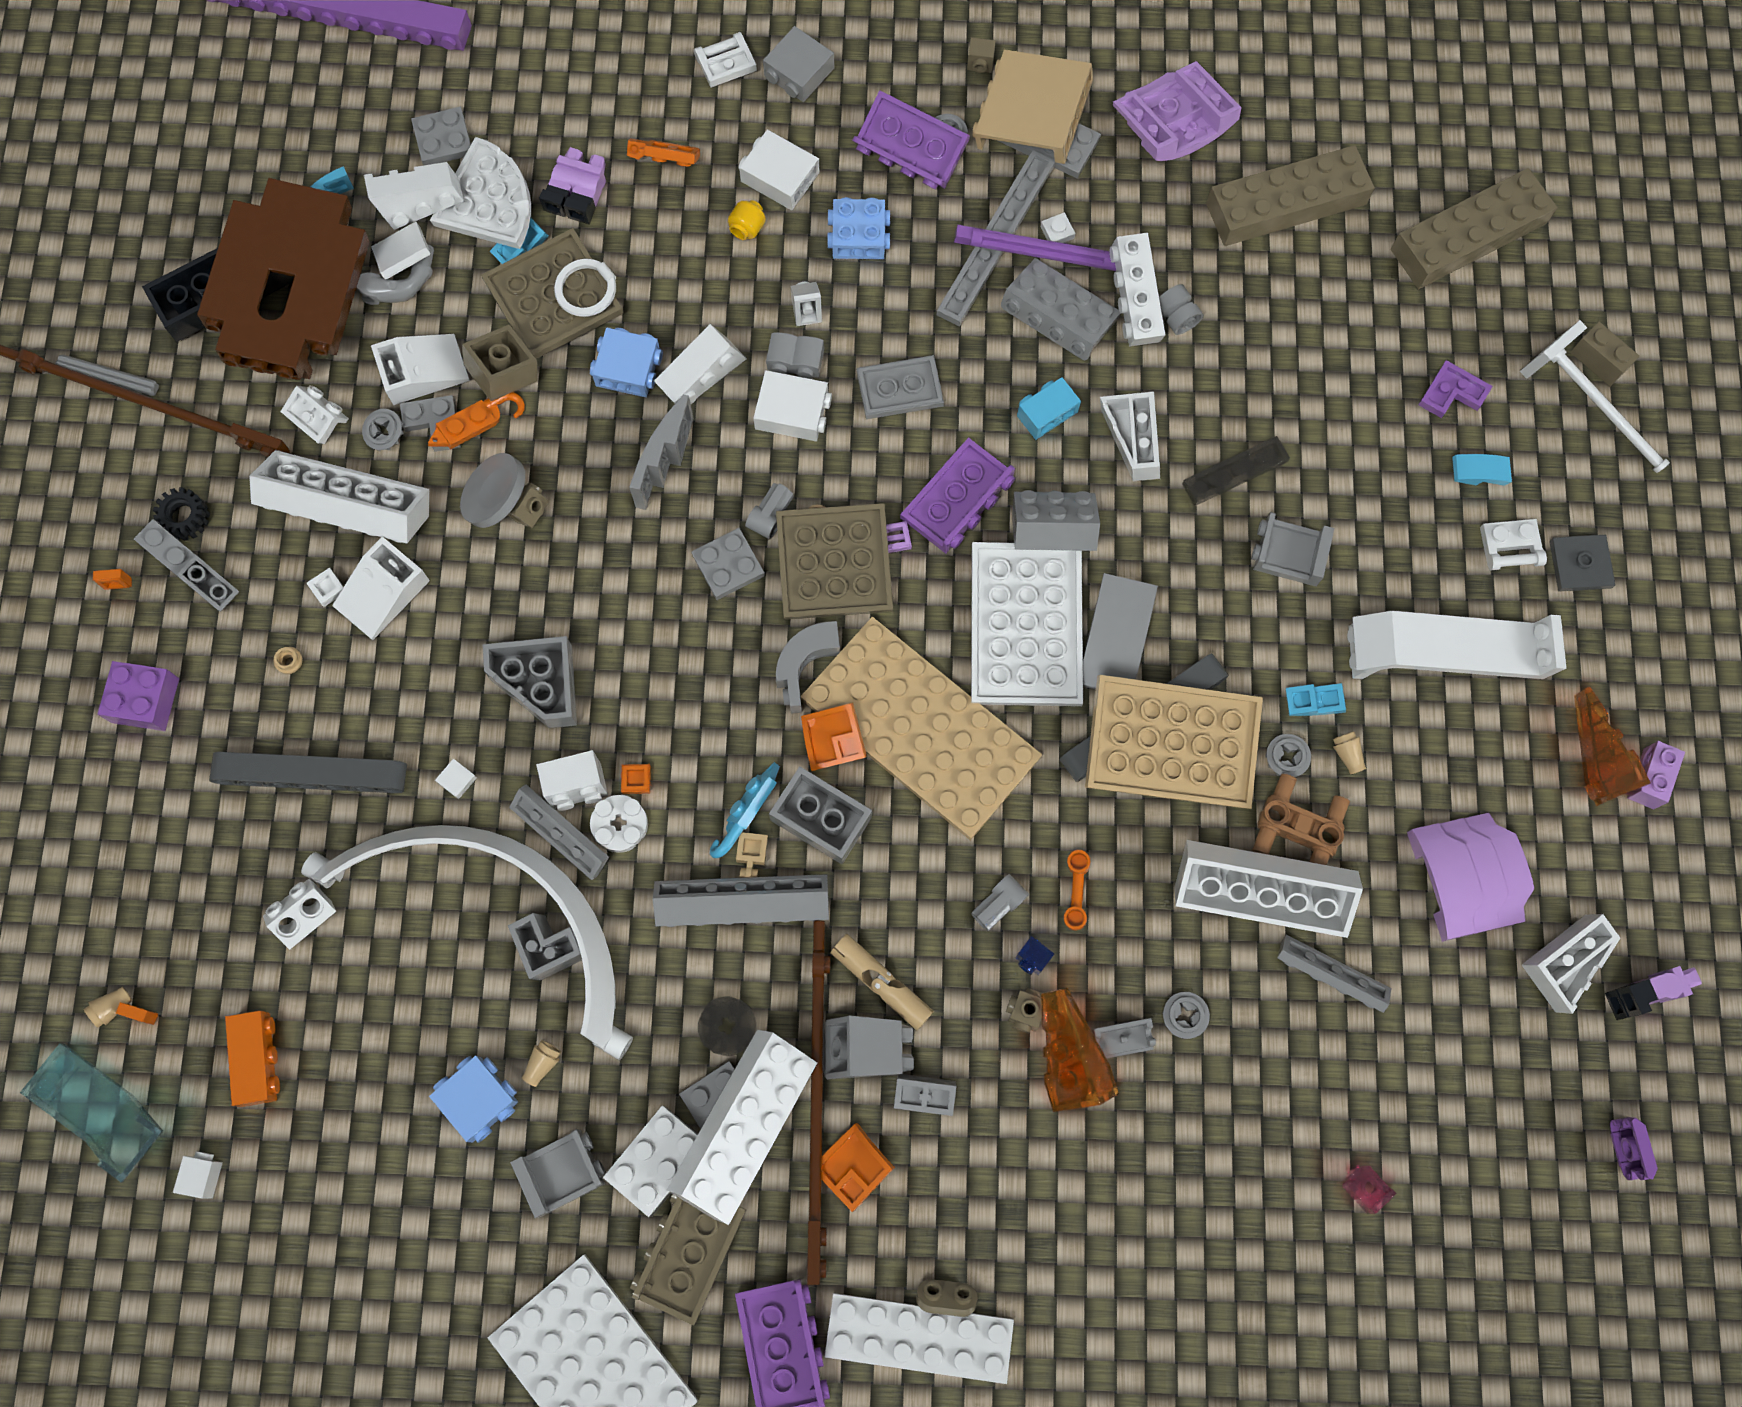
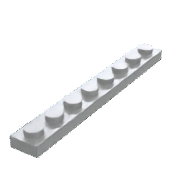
[937,149,1055,327]

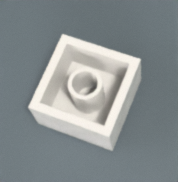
[536,750,608,811]

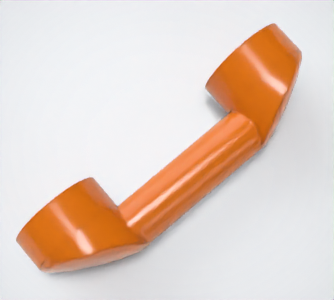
[1064,850,1091,931]

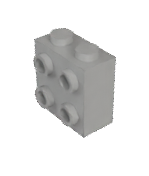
[763,26,834,102]

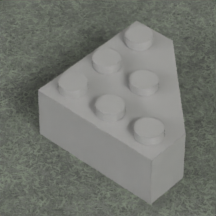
[483,636,577,728]

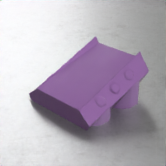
[1610,1117,1658,1180]

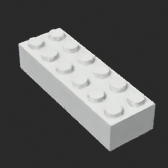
[249,450,429,543]
[1174,840,1363,938]
[667,1030,817,1225]

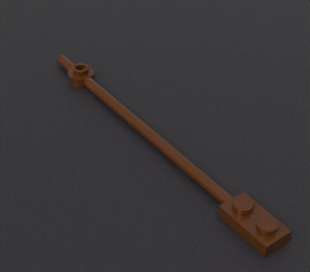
[0,345,290,457]
[807,920,830,1285]

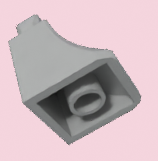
[823,1016,914,1080]

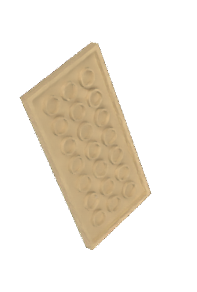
[800,617,1042,841]

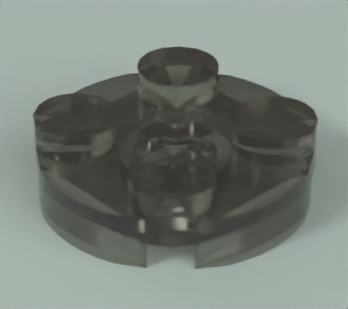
[698,996,757,1056]

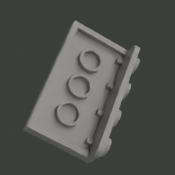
[1001,258,1121,360]

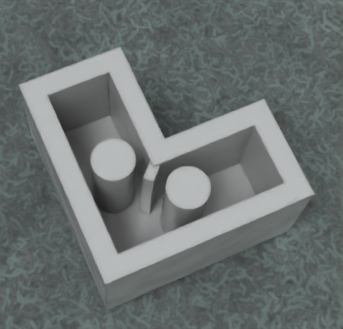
[508,913,582,980]

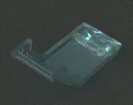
[20,1043,163,1183]

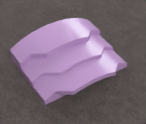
[1113,61,1242,161]
[1407,813,1534,942]

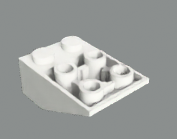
[371,334,470,405]
[332,537,430,640]

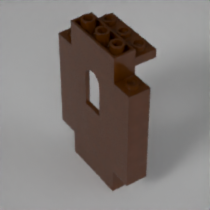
[197,178,370,380]

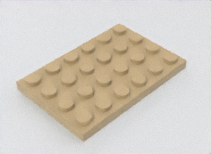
[1085,675,1263,809]

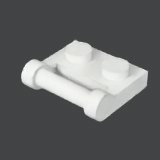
[694,32,757,88]
[1480,519,1547,571]

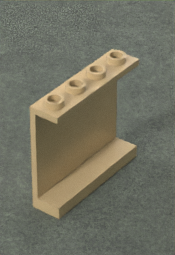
[972,49,1093,164]

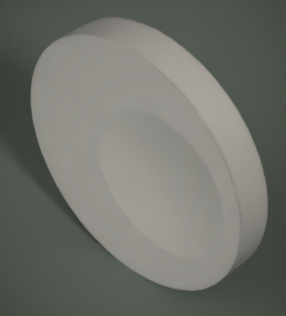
[460,453,525,528]

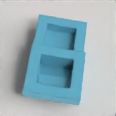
[310,166,354,194]
[490,218,549,264]
[1452,454,1512,486]
[1286,683,1346,716]

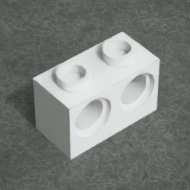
[263,878,336,950]

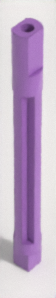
[954,225,1116,271]

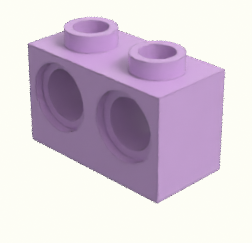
[1627,741,1685,809]

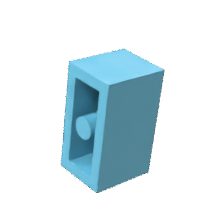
[1017,377,1081,440]

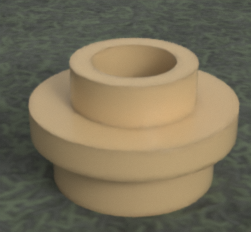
[274,647,303,674]

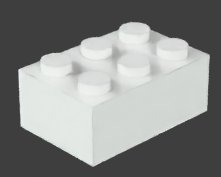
[603,1106,698,1217]

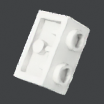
[280,385,349,444]

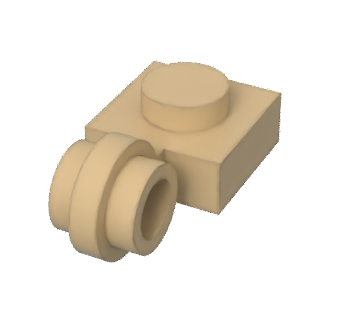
[736,832,768,878]

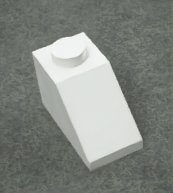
[790,282,822,326]

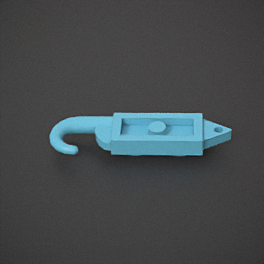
[709,762,780,858]

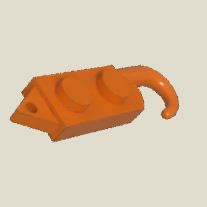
[428,392,525,450]

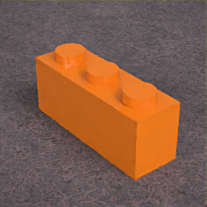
[225,1011,280,1107]

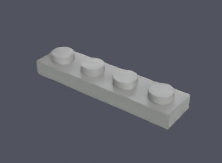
[509,785,609,880]
[1277,935,1392,1013]

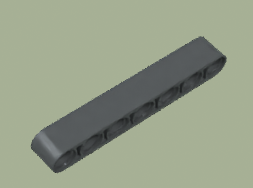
[1059,653,1229,782]
[209,752,407,793]

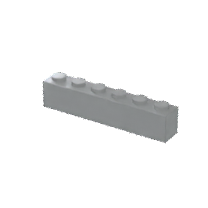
[653,875,829,927]

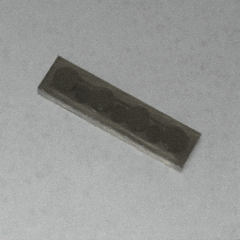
[1182,436,1290,506]

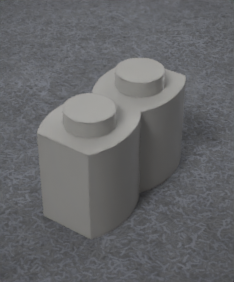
[766,333,824,379]

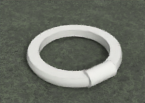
[554,259,616,317]

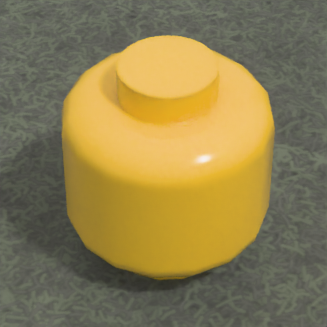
[728,200,766,240]

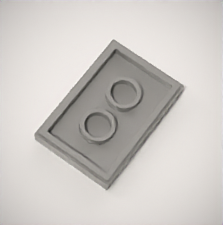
[856,355,944,420]

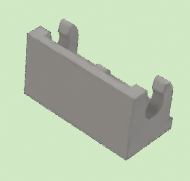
[1090,1018,1156,1061]
[894,1074,956,1116]

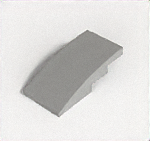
[629,394,694,510]
[1083,573,1158,689]

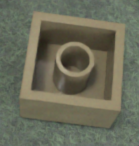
[462,324,537,401]

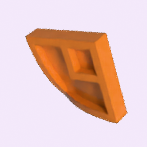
[801,703,867,771]
[821,1123,895,1212]

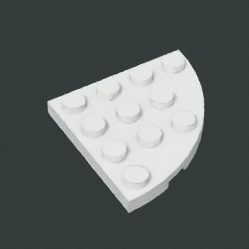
[430,137,531,249]

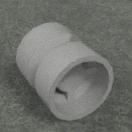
[1159,284,1204,335]

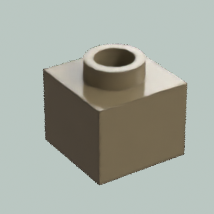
[967,37,996,73]

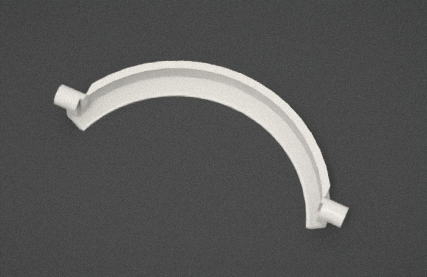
[301,825,633,1060]

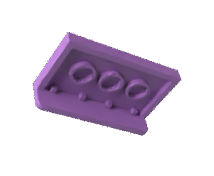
[852,90,970,190]
[900,437,1015,554]
[735,1279,830,1407]

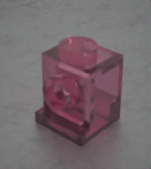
[1342,1165,1397,1214]

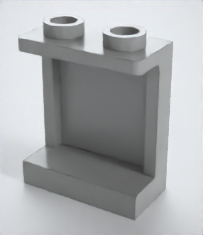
[1251,512,1335,587]
[510,1129,606,1218]

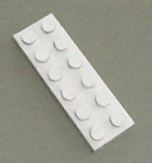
[825,1293,1014,1384]

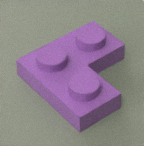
[1418,360,1493,418]

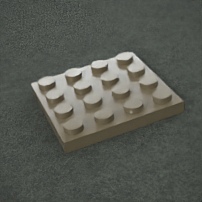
[481,228,624,359]
[776,503,893,620]

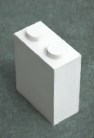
[739,130,819,210]
[754,370,832,441]

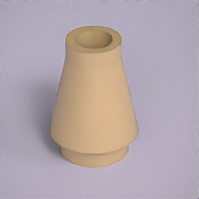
[1333,731,1366,775]
[84,986,133,1028]
[522,1040,561,1087]

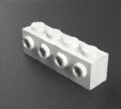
[1109,233,1165,347]

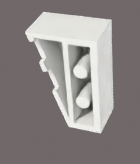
[364,162,464,230]
[654,324,747,404]
[1100,392,1160,481]
[1522,914,1620,1014]

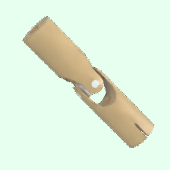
[830,934,934,1031]

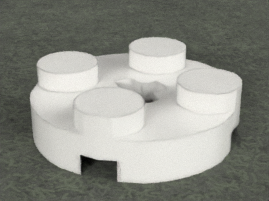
[590,795,648,853]

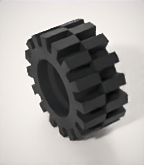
[153,487,210,541]

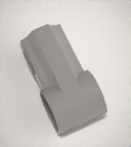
[745,483,794,540]
[971,874,1029,931]

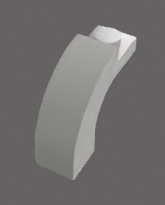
[776,621,840,714]

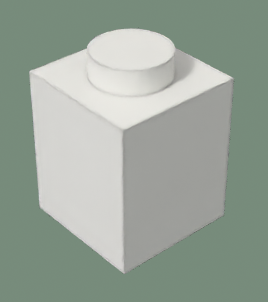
[173,1151,223,1199]

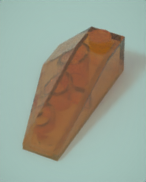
[1574,687,1651,807]
[1041,988,1119,1112]

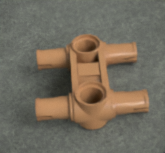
[1252,774,1350,865]

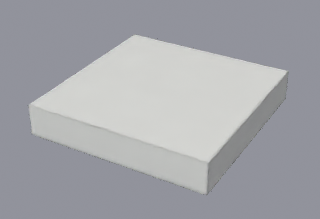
[371,221,431,280]

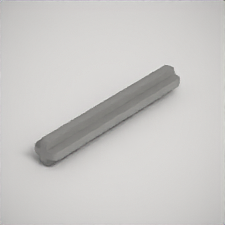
[56,354,159,396]

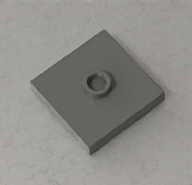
[1549,535,1616,592]

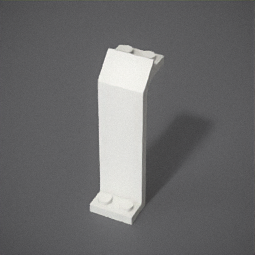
[1347,611,1567,679]

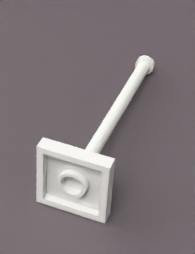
[1520,320,1670,473]

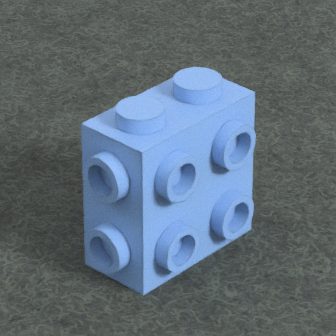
[828,197,890,259]
[590,328,663,398]
[429,1056,518,1143]

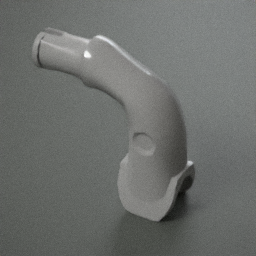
[357,244,434,305]

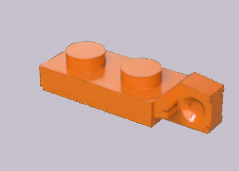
[627,138,700,167]

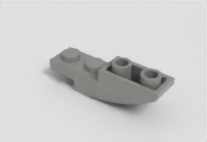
[134,519,239,612]

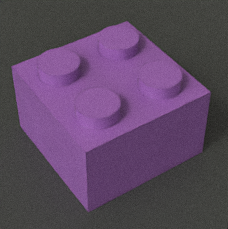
[97,661,179,731]

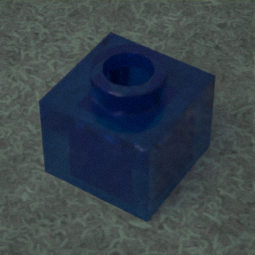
[1015,936,1054,975]

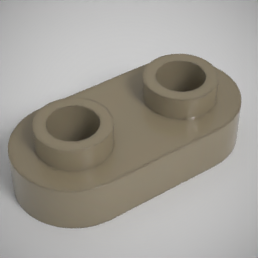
[916,1279,978,1317]

